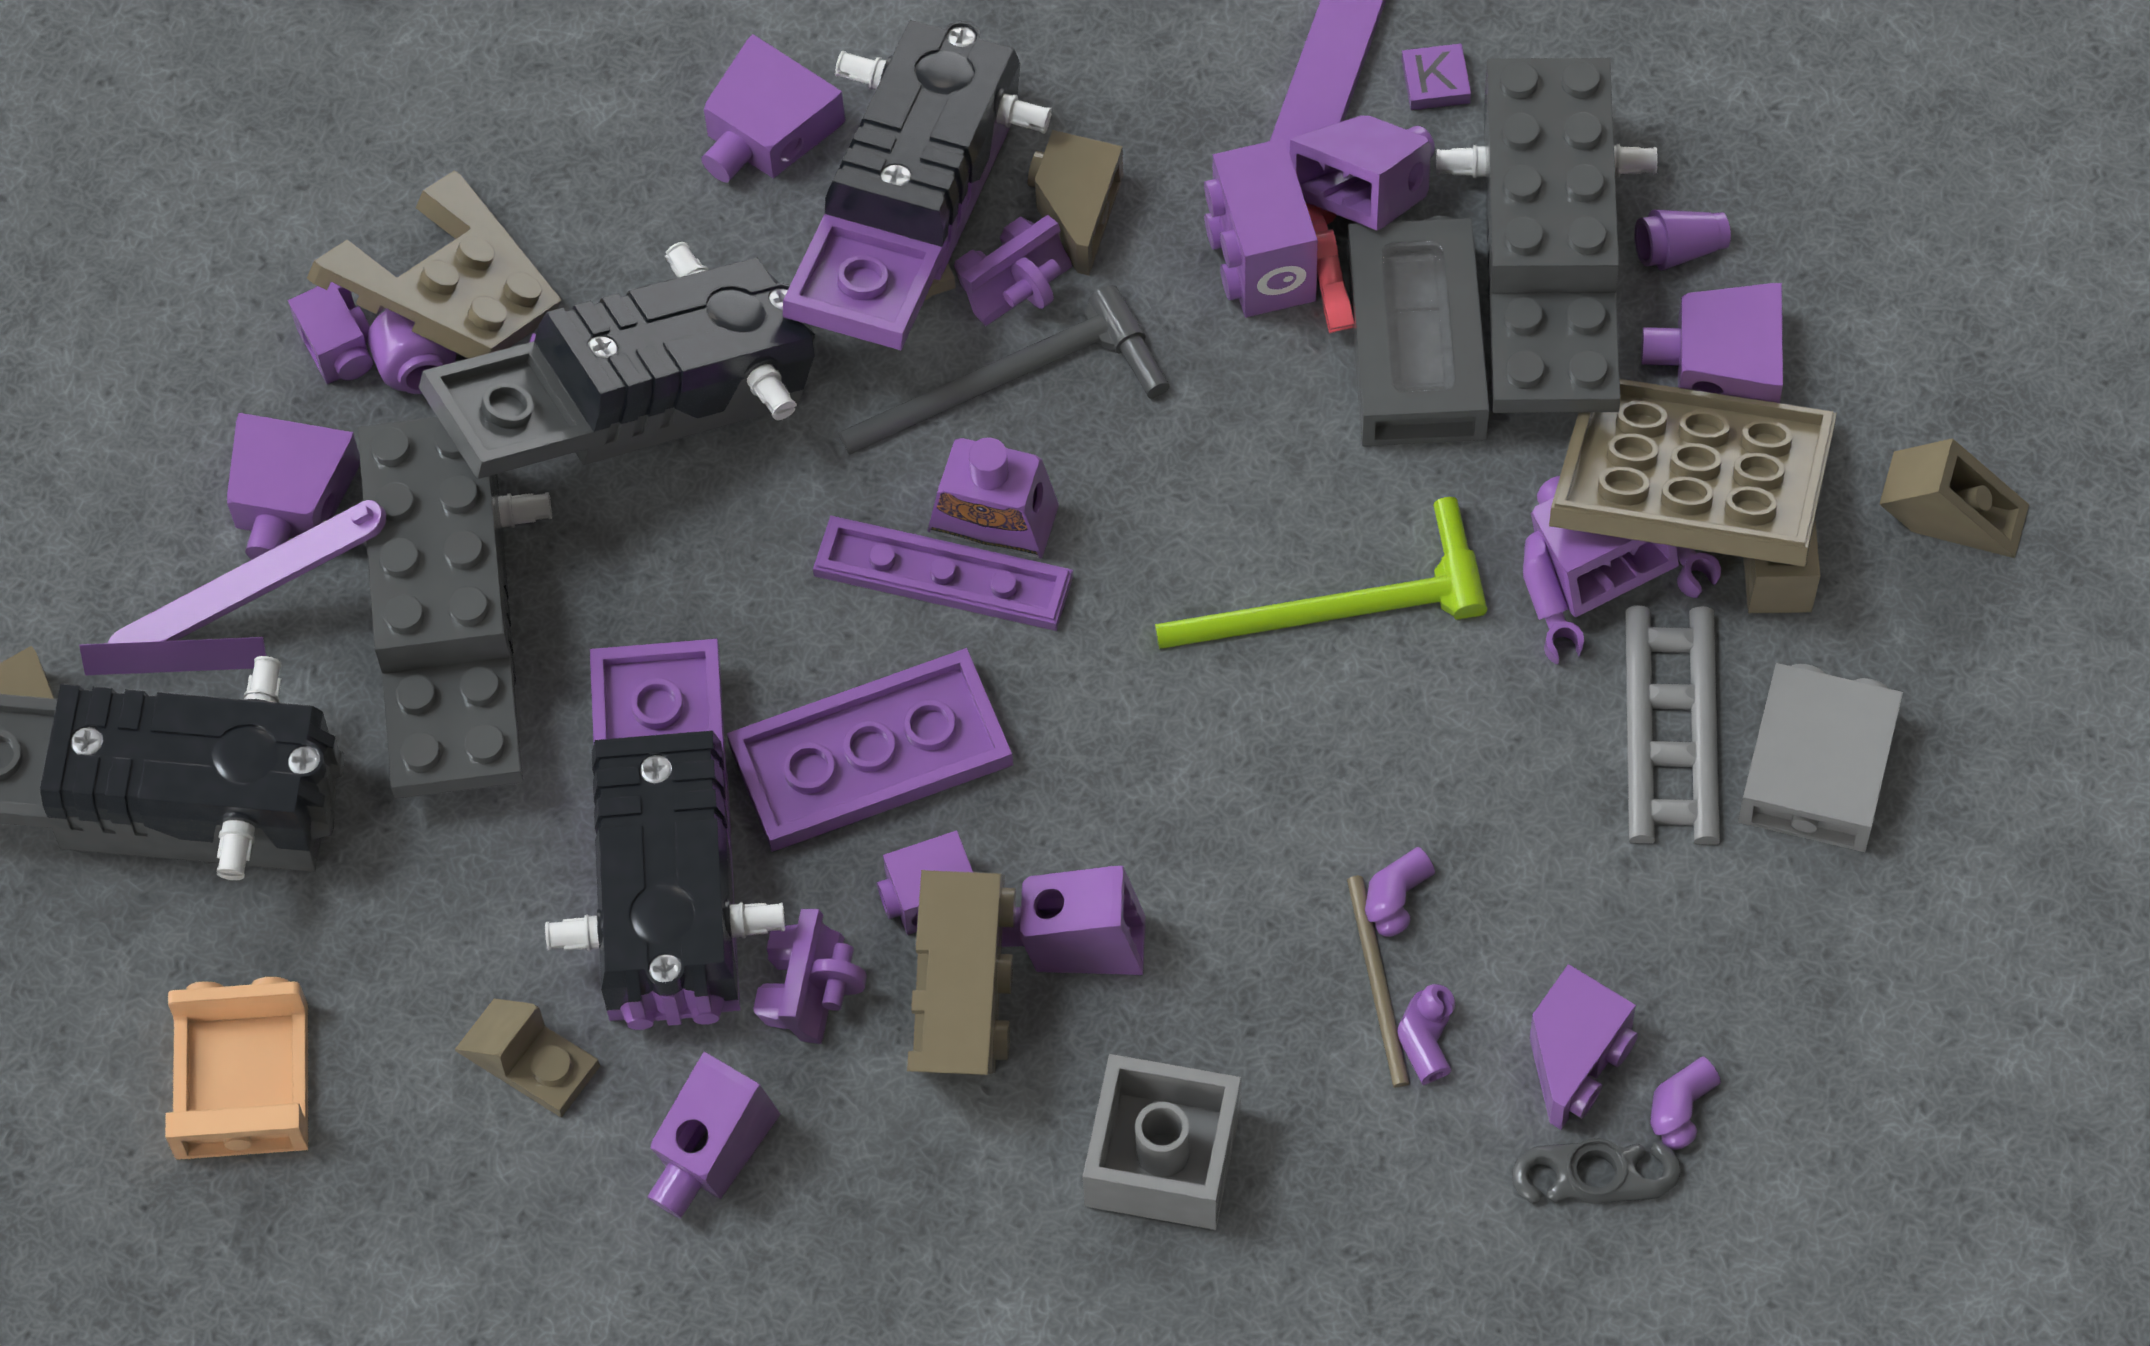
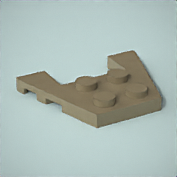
[307,170,561,359]

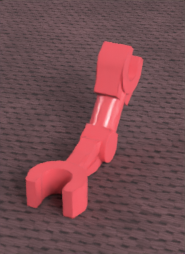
[1306,203,1354,333]

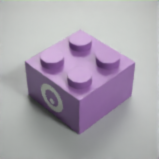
[1204,138,1318,318]

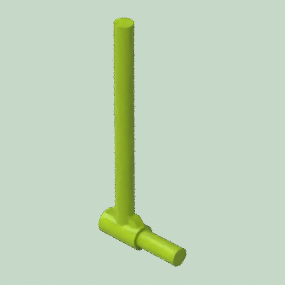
[1155,497,1487,649]

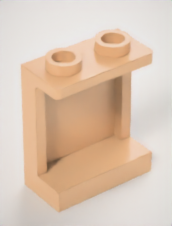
[165,977,308,1160]

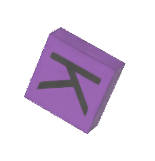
[1402,43,1471,110]

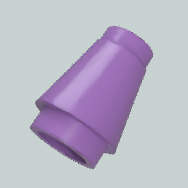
[1634,210,1731,270]

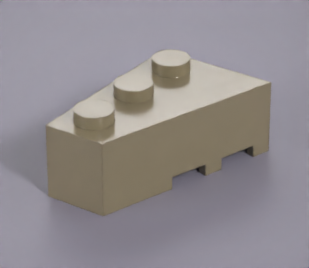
[907,870,1016,1075]

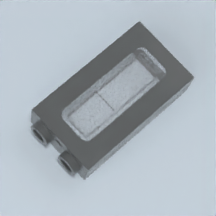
[1347,216,1489,446]

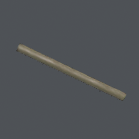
[1347,875,1410,1088]

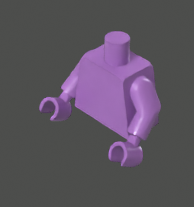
[1523,476,1721,664]

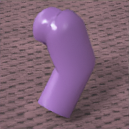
[1365,847,1435,937]
[1397,984,1455,1085]
[1650,1056,1721,1150]

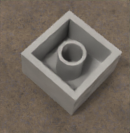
[1083,1054,1241,1230]

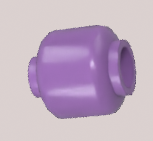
[367,309,456,394]

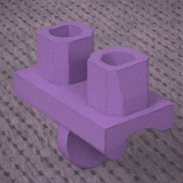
[954,215,1072,326]
[753,909,867,1044]

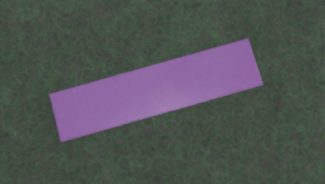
[79,637,266,675]

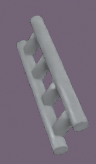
[1625,605,1720,845]

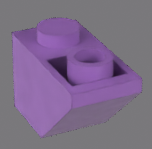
[1530,964,1638,1130]

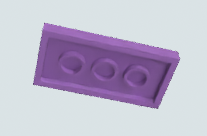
[727,648,1013,852]

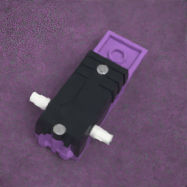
[782,20,1052,350]
[545,639,785,1030]

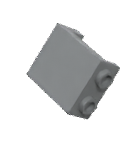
[1738,663,1903,852]

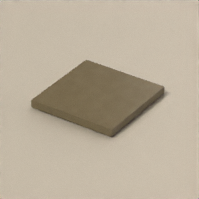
[1549,379,1837,567]

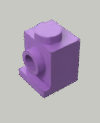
[288,282,373,384]

